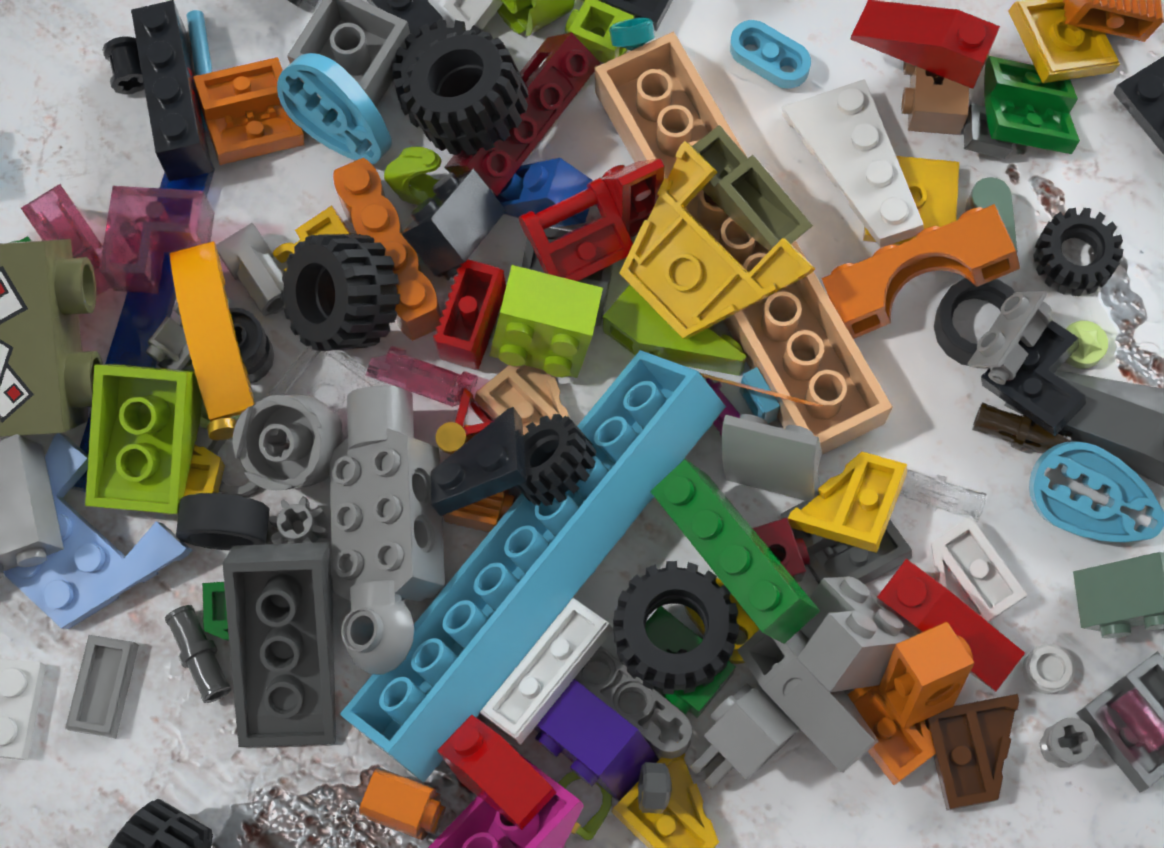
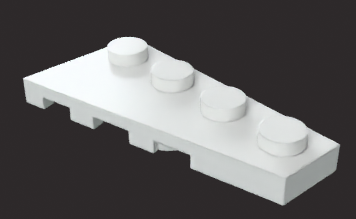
[781,79,924,248]

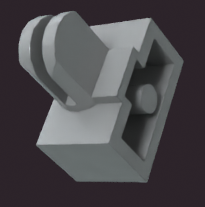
[690,683,800,789]

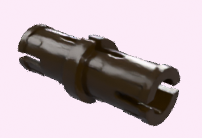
[972,402,1072,453]

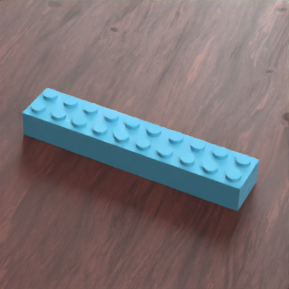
[340,350,726,783]

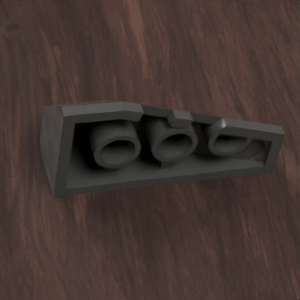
[1004,370,1164,487]

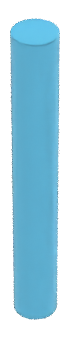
[186,10,213,132]

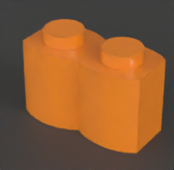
[359,767,446,841]

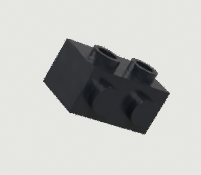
[402,168,506,276]

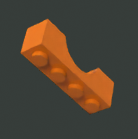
[821,204,1020,339]

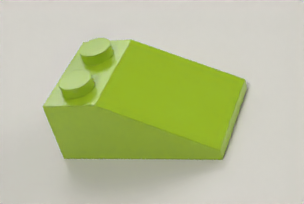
[85,364,202,514]

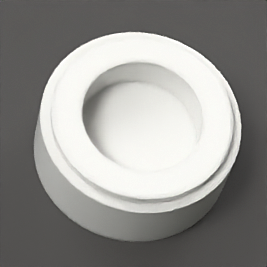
[1023,644,1075,694]

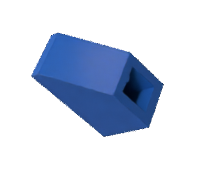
[495,158,593,228]

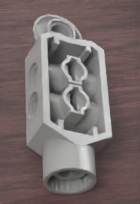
[329,386,445,675]

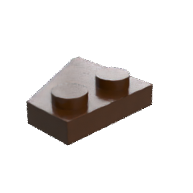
[924,694,1019,811]

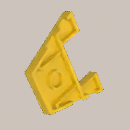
[619,141,815,339]

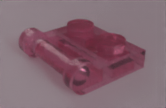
[366,345,478,407]

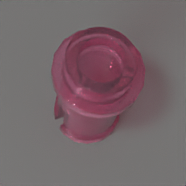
[1110,687,1164,754]

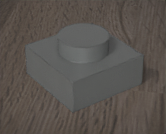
[964,103,1013,159]

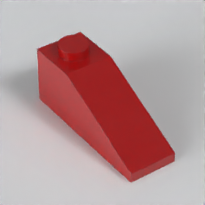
[850,0,1000,89]
[602,158,665,238]
[877,558,1025,692]

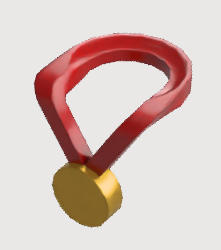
[435,387,493,454]

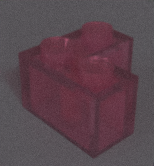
[99,186,215,294]

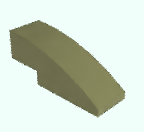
[692,125,813,251]

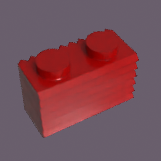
[433,259,506,370]

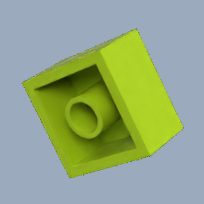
[489,265,603,378]

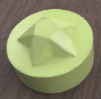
[1065,321,1108,369]

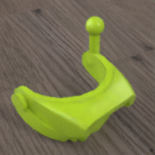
[384,147,442,205]

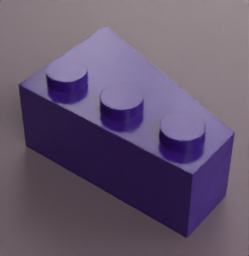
[534,679,659,802]

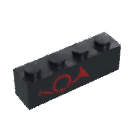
[131,0,213,182]

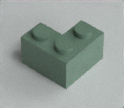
[1073,552,1164,638]

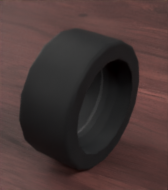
[933,278,1015,368]
[176,493,270,551]

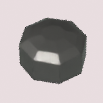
[638,762,672,814]

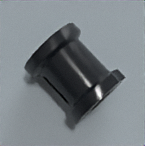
[102,36,144,94]

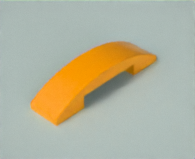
[170,241,255,422]

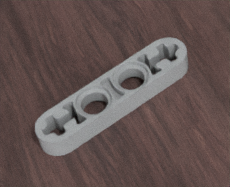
[545,620,692,759]

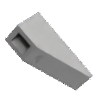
[737,629,879,772]

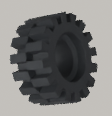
[1033,207,1124,296]
[515,414,596,506]

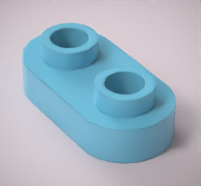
[730,20,811,89]

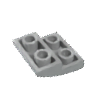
[722,414,822,501]

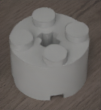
[232,395,342,490]

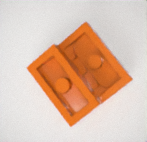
[193,57,304,165]

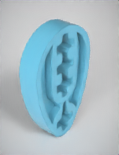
[277,53,392,164]
[1029,442,1164,542]

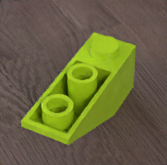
[603,284,746,376]

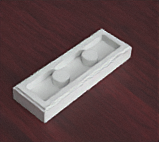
[480,598,613,745]

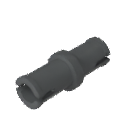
[165,605,232,703]

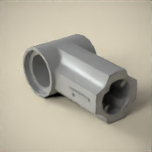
[216,223,286,316]

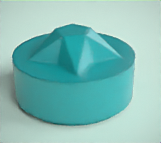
[609,18,655,51]

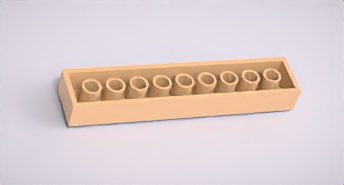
[595,31,893,455]

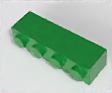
[650,459,820,644]

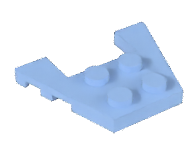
[4,433,193,629]

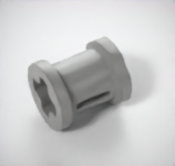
[1039,718,1095,768]

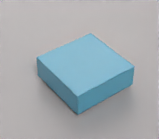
[739,367,780,424]

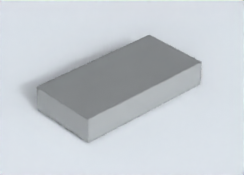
[65,635,139,739]

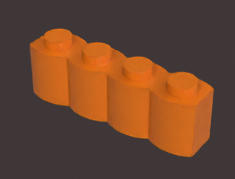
[333,158,442,341]

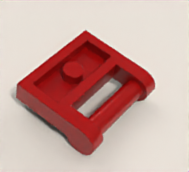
[519,178,633,281]

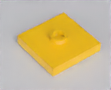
[1008,0,1120,83]
[863,156,959,244]

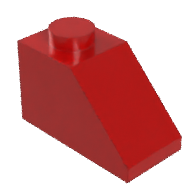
[437,715,557,830]

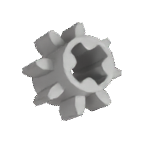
[269,496,329,544]

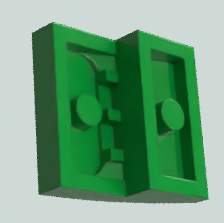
[984,56,1080,154]

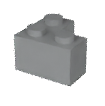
[797,576,911,692]

